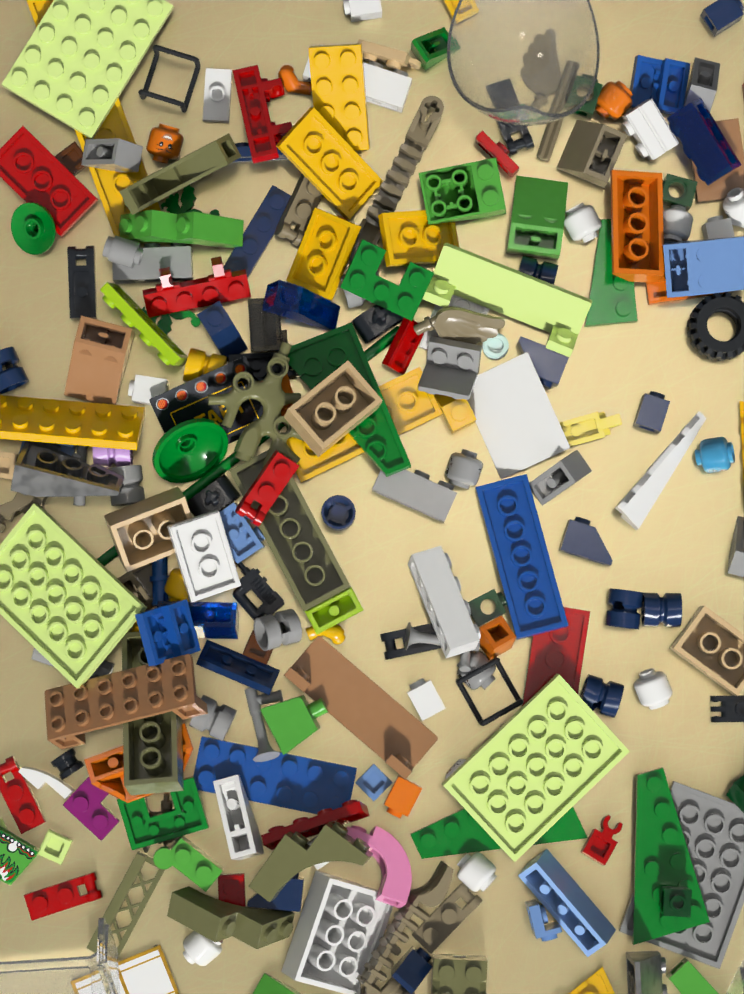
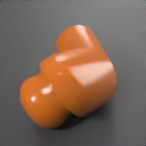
[278,65,312,95]

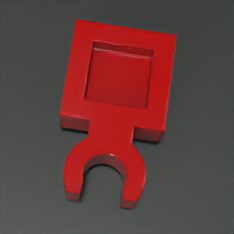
[581,815,623,866]

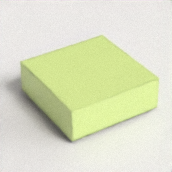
[38,829,73,865]

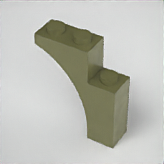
[119,133,241,215]
[249,821,373,902]
[167,886,295,949]

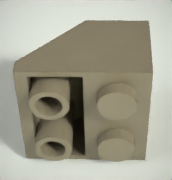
[557,120,628,188]

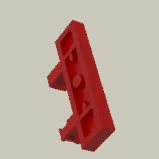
[232,65,293,164]
[142,256,251,318]

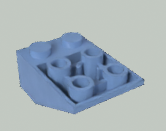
[663,236,744,298]

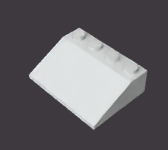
[281,870,393,994]

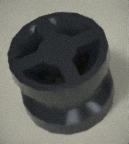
[51,748,84,780]

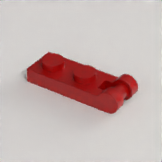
[235,450,299,527]
[0,756,46,834]
[24,872,103,920]

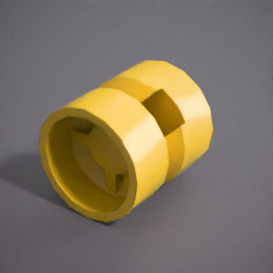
[183,348,227,382]

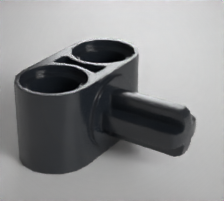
[351,305,404,344]
[187,475,241,517]

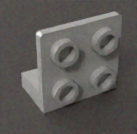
[418,336,482,400]

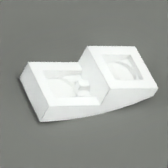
[18,767,75,799]

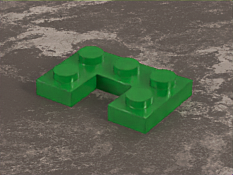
[340,239,434,321]
[117,776,209,850]

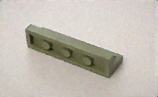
[87,851,165,961]

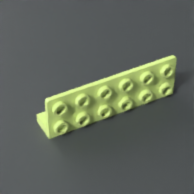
[423,243,592,357]

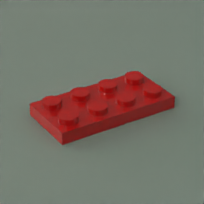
[0,126,98,237]
[522,607,590,706]

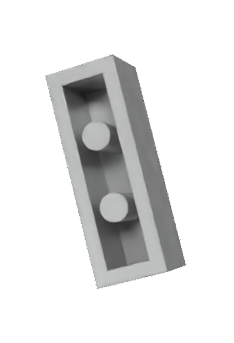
[112,243,193,284]
[372,469,457,523]

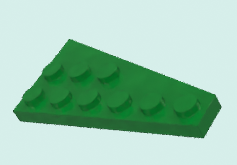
[288,322,411,477]
[632,767,710,945]
[410,807,588,859]

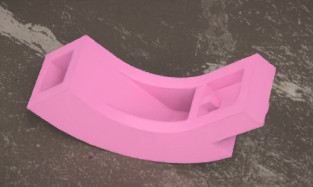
[346,826,412,909]

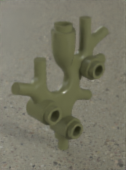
[208,342,304,468]

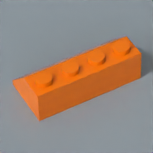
[610,170,664,283]

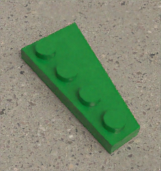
[585,219,638,327]

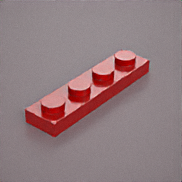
[261,800,370,850]

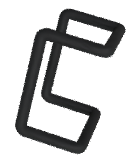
[138,45,201,112]
[456,657,524,726]

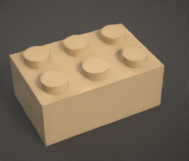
[284,361,383,457]
[104,486,192,572]
[670,606,744,696]

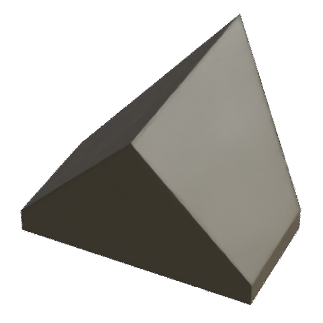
[117,563,154,611]

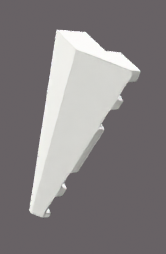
[615,411,707,530]

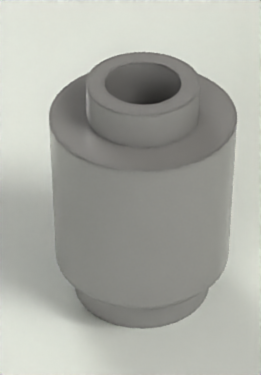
[102,236,144,268]

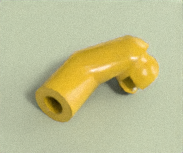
[306,625,345,644]

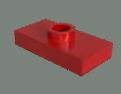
[476,130,519,177]
[382,318,424,375]
[218,873,246,907]

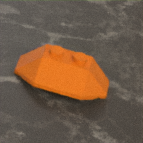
[84,723,193,803]

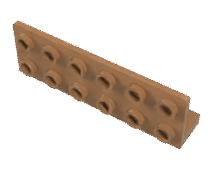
[284,636,438,780]
[45,654,208,750]

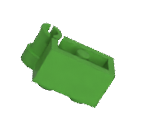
[153,836,223,892]

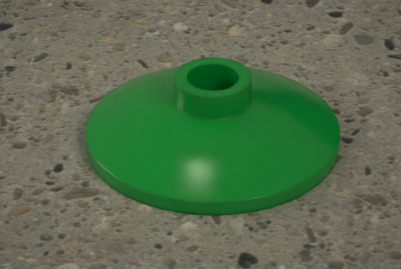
[11,202,56,255]

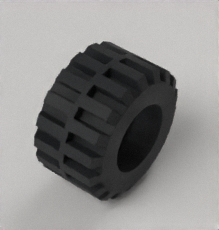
[687,292,744,361]

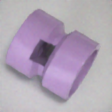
[92,447,133,468]

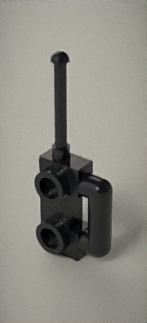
[233,559,285,620]

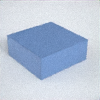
[355,764,393,801]

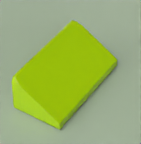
[305,587,363,635]

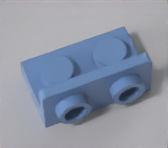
[220,502,265,564]
[525,899,562,941]

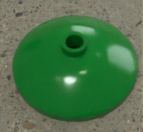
[152,418,228,483]

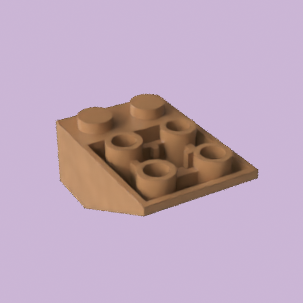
[64,316,135,405]

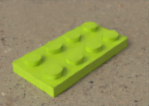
[100,282,188,366]

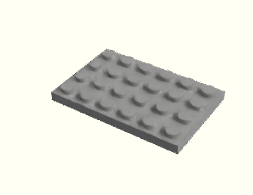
[619,781,744,969]

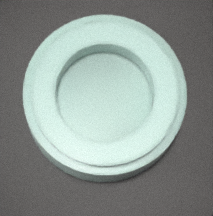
[482,333,509,360]

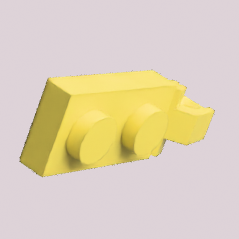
[559,412,622,447]

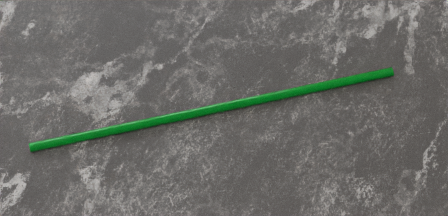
[97,326,399,566]

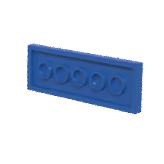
[475,474,568,640]
[193,736,357,814]

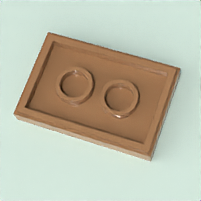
[686,118,744,203]

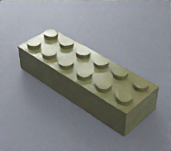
[229,450,351,612]
[122,632,184,795]

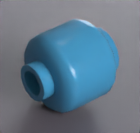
[695,437,735,473]

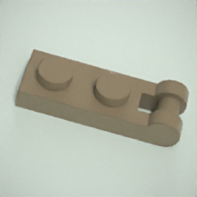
[275,174,322,247]
[412,882,483,954]

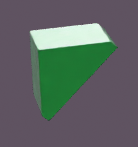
[411,27,459,71]

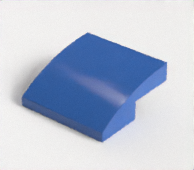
[630,55,691,115]
[135,599,201,666]

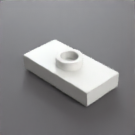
[203,68,232,123]

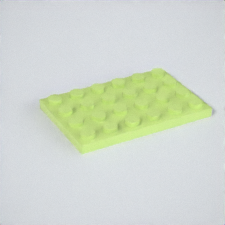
[2,0,174,139]
[0,503,147,688]
[442,674,630,862]

